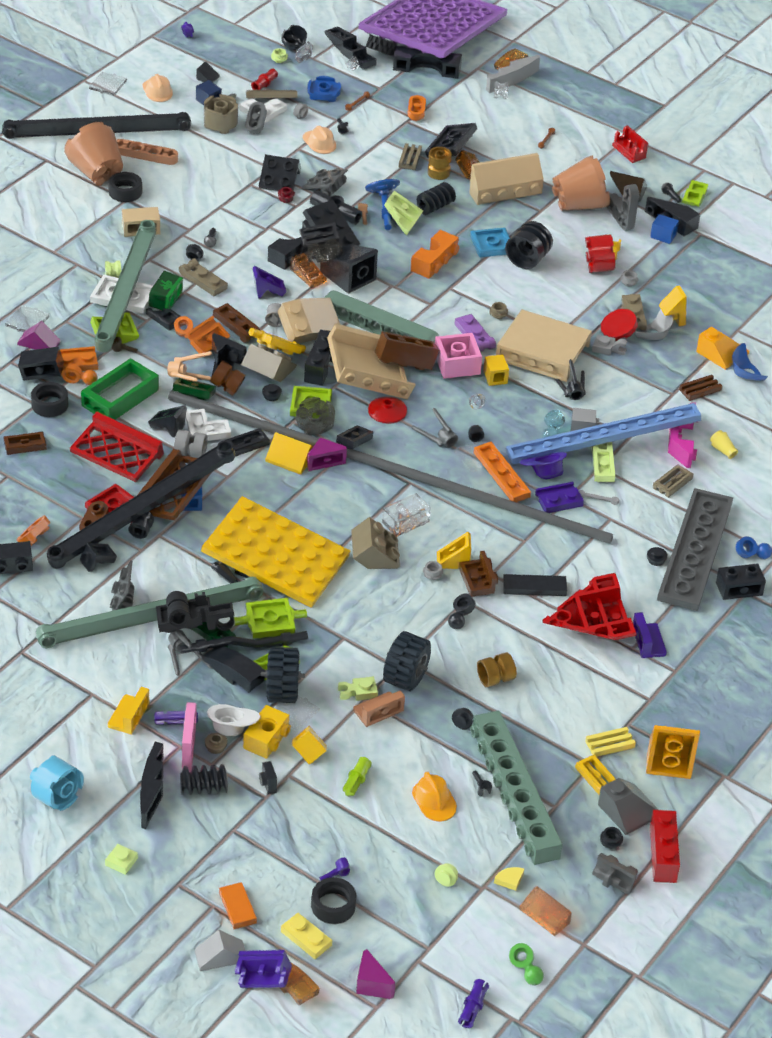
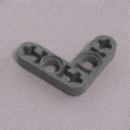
[607,184,639,230]

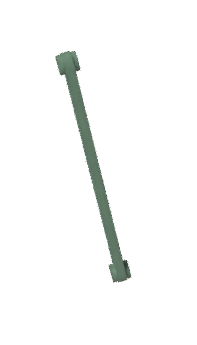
[95,220,156,352]
[36,577,264,648]

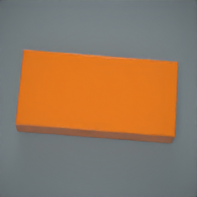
[219,882,257,929]

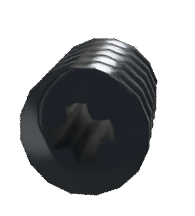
[416,182,456,215]
[180,764,228,795]

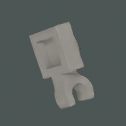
[592,335,627,355]

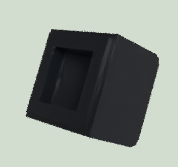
[196,62,220,82]

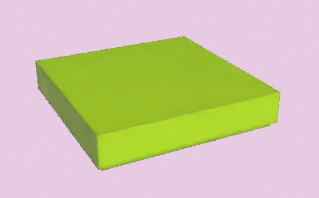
[290,386,332,420]

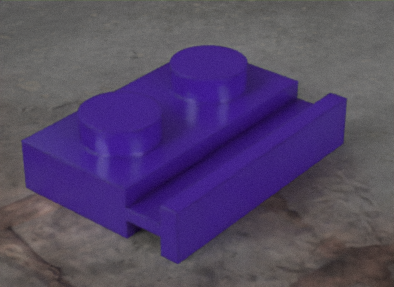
[535,481,584,513]

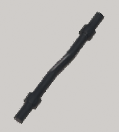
[179,631,308,654]

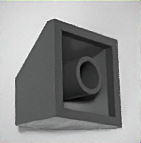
[598,778,659,835]

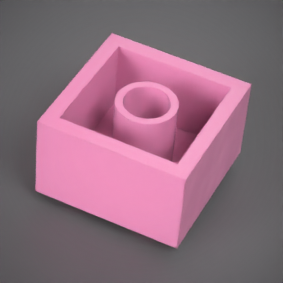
[435,333,482,379]

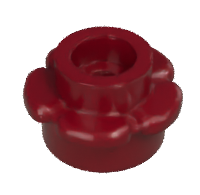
[278,187,295,203]

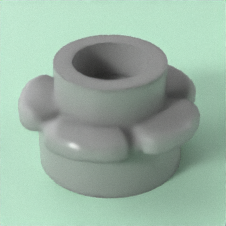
[293,103,308,119]
[620,270,639,287]
[423,561,443,580]

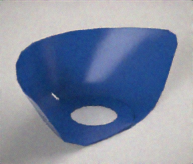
[732,343,768,381]

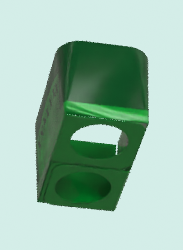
[149,270,183,311]

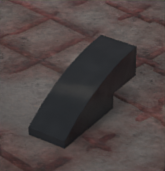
[201,646,265,693]

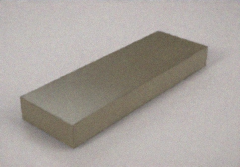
[246,90,297,98]

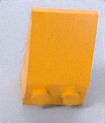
[646,725,700,779]

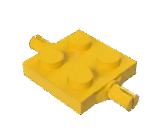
[249,328,306,355]

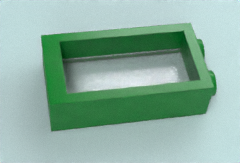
[81,358,159,420]

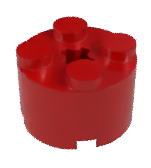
[585,234,616,273]

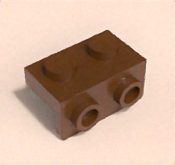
[459,551,498,597]

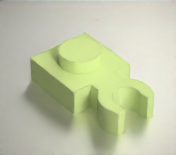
[338,676,378,701]

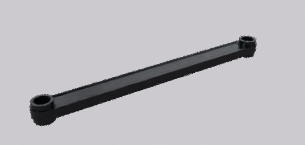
[2,112,191,139]
[47,440,235,569]

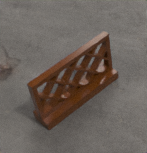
[138,449,212,521]

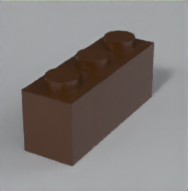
[375,331,439,370]

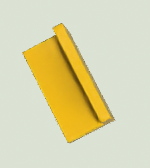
[107,687,150,735]

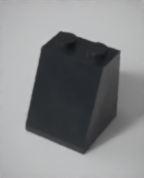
[320,244,378,294]

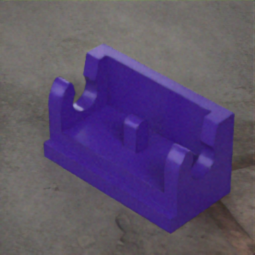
[235,950,292,988]

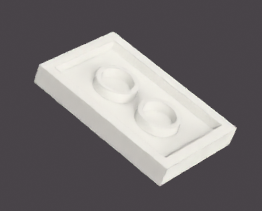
[90,275,153,314]

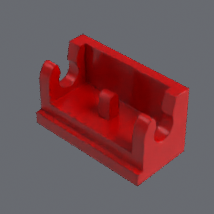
[612,126,648,163]

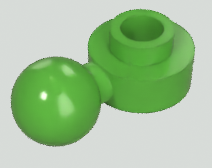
[509,943,544,985]

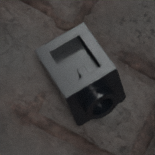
[80,543,117,572]

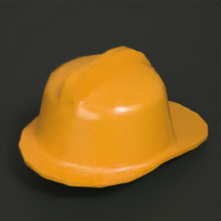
[412,772,457,822]

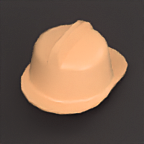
[143,74,173,102]
[302,125,336,154]

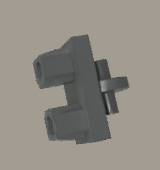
[592,853,638,895]

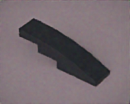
[325,26,377,69]
[140,741,164,829]

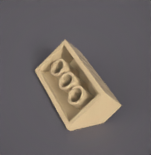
[469,153,544,205]

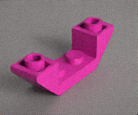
[668,402,697,468]

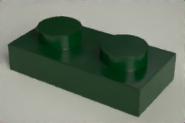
[172,378,216,400]

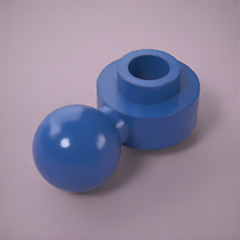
[736,536,772,559]

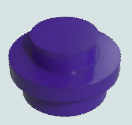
[181,22,194,38]

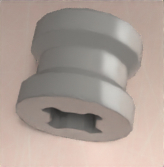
[265,303,282,327]

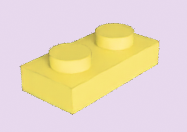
[281,913,332,959]

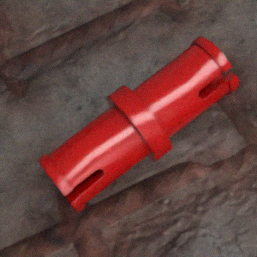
[251,68,278,90]

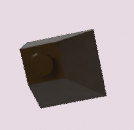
[610,171,647,202]

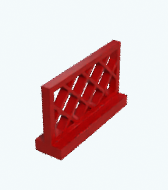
[70,411,164,482]

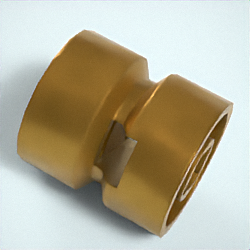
[427,147,452,180]
[477,652,517,687]

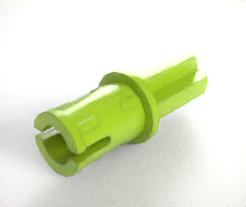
[342,757,372,796]

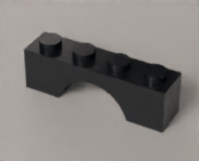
[393,46,462,79]
[268,219,318,270]

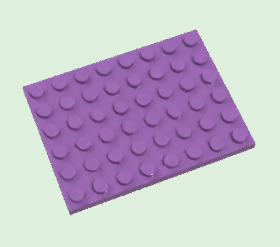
[358,0,508,58]

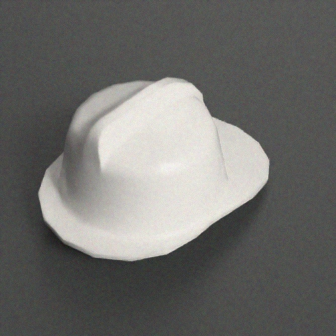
[207,704,260,736]

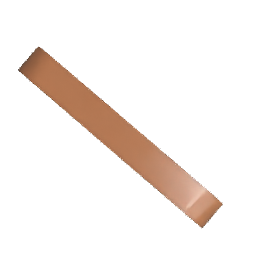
[116,139,178,165]

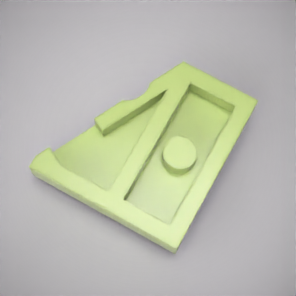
[384,191,423,235]

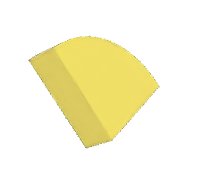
[494,867,524,891]

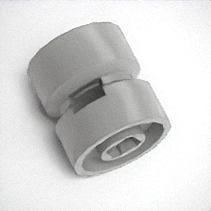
[174,429,208,458]

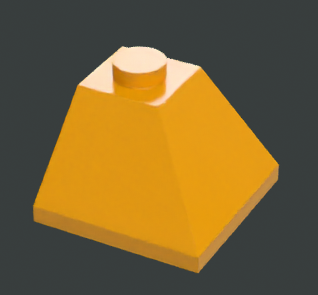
[696,327,749,370]

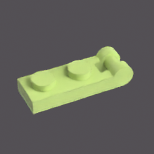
[591,442,615,482]

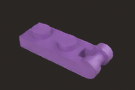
[454,314,496,352]

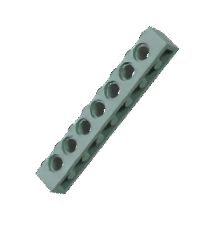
[470,710,562,865]

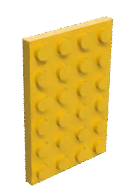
[201,496,351,608]

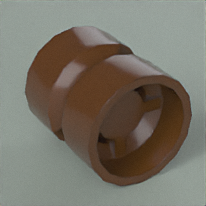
[210,361,246,396]

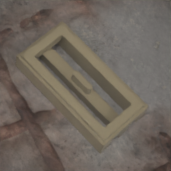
[399,143,422,170]
[653,464,694,498]

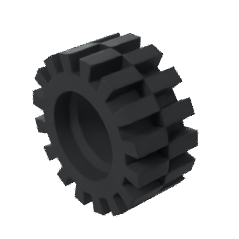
[366,34,398,57]

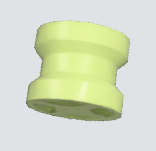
[105,260,121,278]

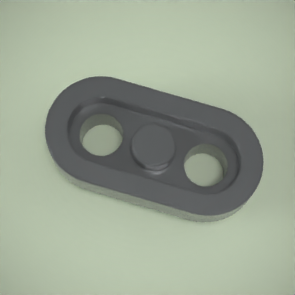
[245,102,267,134]

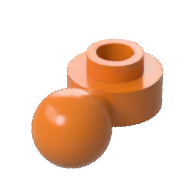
[174,316,193,337]
[61,363,98,385]

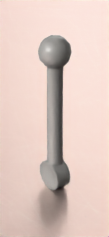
[579,490,619,505]

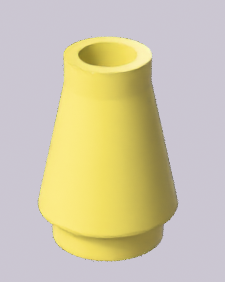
[710,430,738,459]

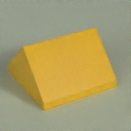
[265,432,313,475]

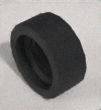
[108,172,143,202]
[31,382,69,417]
[311,877,357,924]

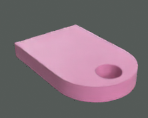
[182,702,197,772]

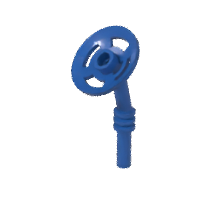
[365,179,400,230]

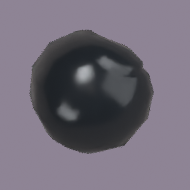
[281,25,307,50]

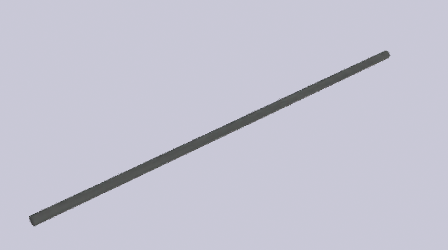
[168,390,613,544]

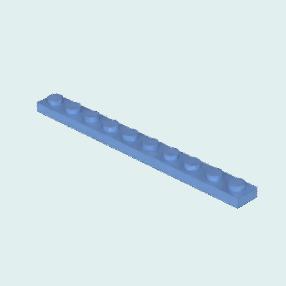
[506,403,701,465]

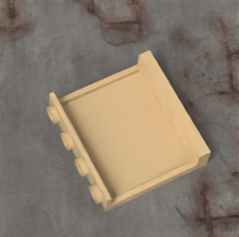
[496,309,592,382]
[327,323,416,400]

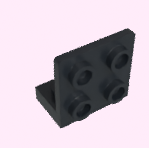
[259,154,301,191]

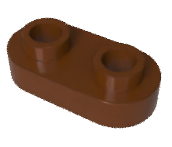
[79,501,109,530]

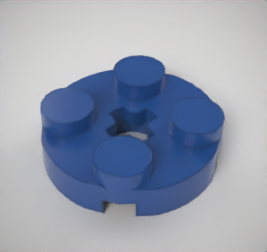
[307,76,341,102]

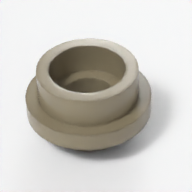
[489,302,508,319]
[205,733,227,754]

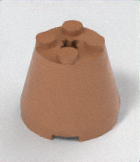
[64,122,123,186]
[552,155,610,211]

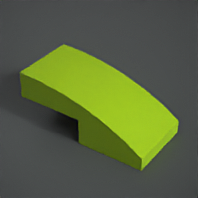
[682,180,708,207]

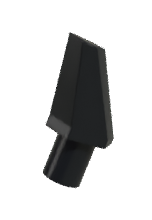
[211,562,238,584]

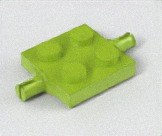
[234,598,307,639]

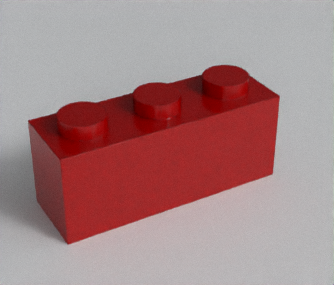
[650,810,680,883]

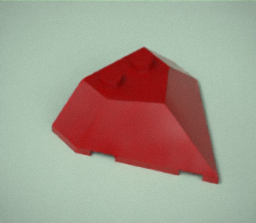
[542,573,636,640]

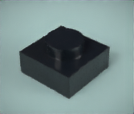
[259,761,277,794]

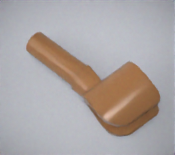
[357,203,368,225]

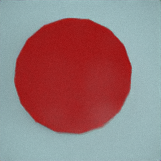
[601,309,638,341]

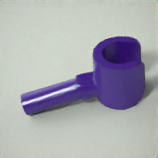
[319,857,350,881]

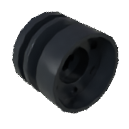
[505,221,553,269]

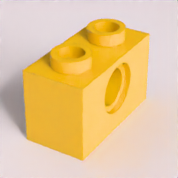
[243,705,291,759]

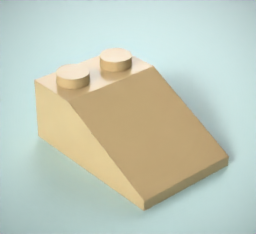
[278,298,340,344]

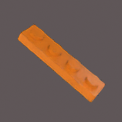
[474,441,531,503]

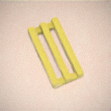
[585,727,636,757]

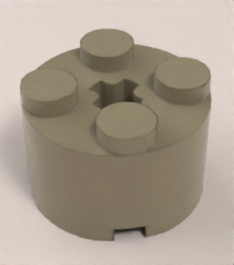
[204,94,238,134]

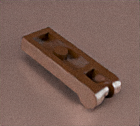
[213,303,261,343]

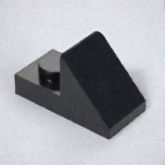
[212,333,247,366]
[148,405,187,438]

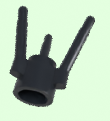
[554,359,586,400]

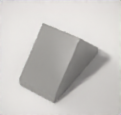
[195,930,245,971]

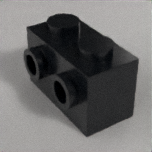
[18,347,64,381]
[716,563,766,600]

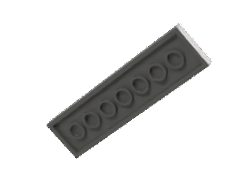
[657,488,734,611]

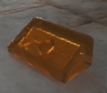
[455,150,480,179]
[519,886,572,936]

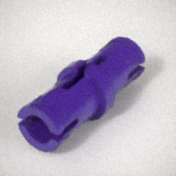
[458,979,489,1028]

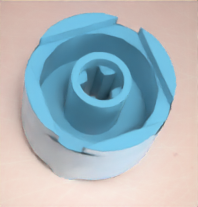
[30,755,84,811]

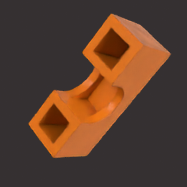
[411,230,459,279]

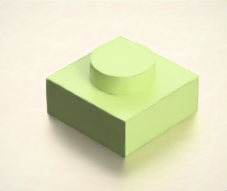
[105,844,138,875]

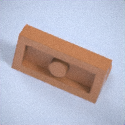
[353,690,405,727]

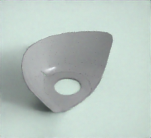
[635,309,673,340]

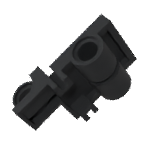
[156,591,234,633]

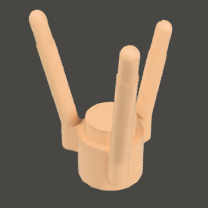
[167,352,212,382]

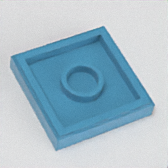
[470,227,510,258]

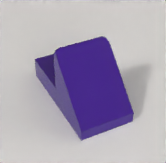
[252,265,287,299]

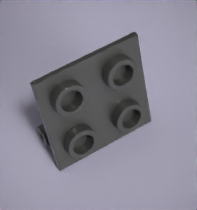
[302,168,348,196]
[110,560,134,611]

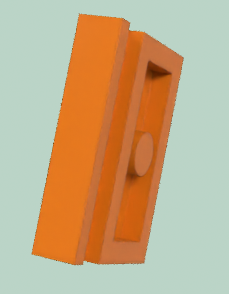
[184,316,230,354]
[60,346,98,371]

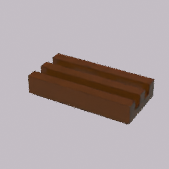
[679,374,722,401]
[3,432,47,455]

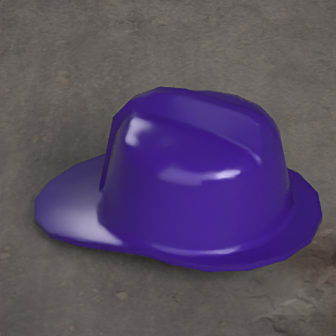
[520,452,567,480]

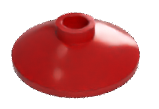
[368,396,407,424]

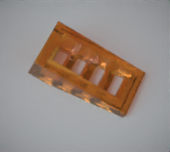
[290,253,327,288]

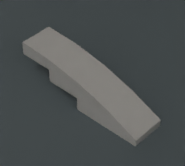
[486,55,540,93]

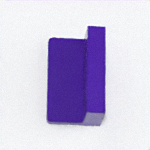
[633,612,667,658]

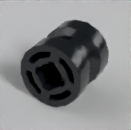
[128,512,154,539]

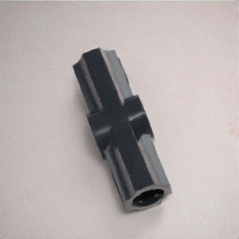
[310,190,362,225]

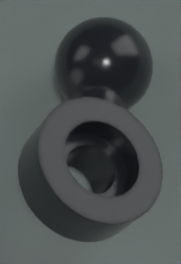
[448,593,476,629]

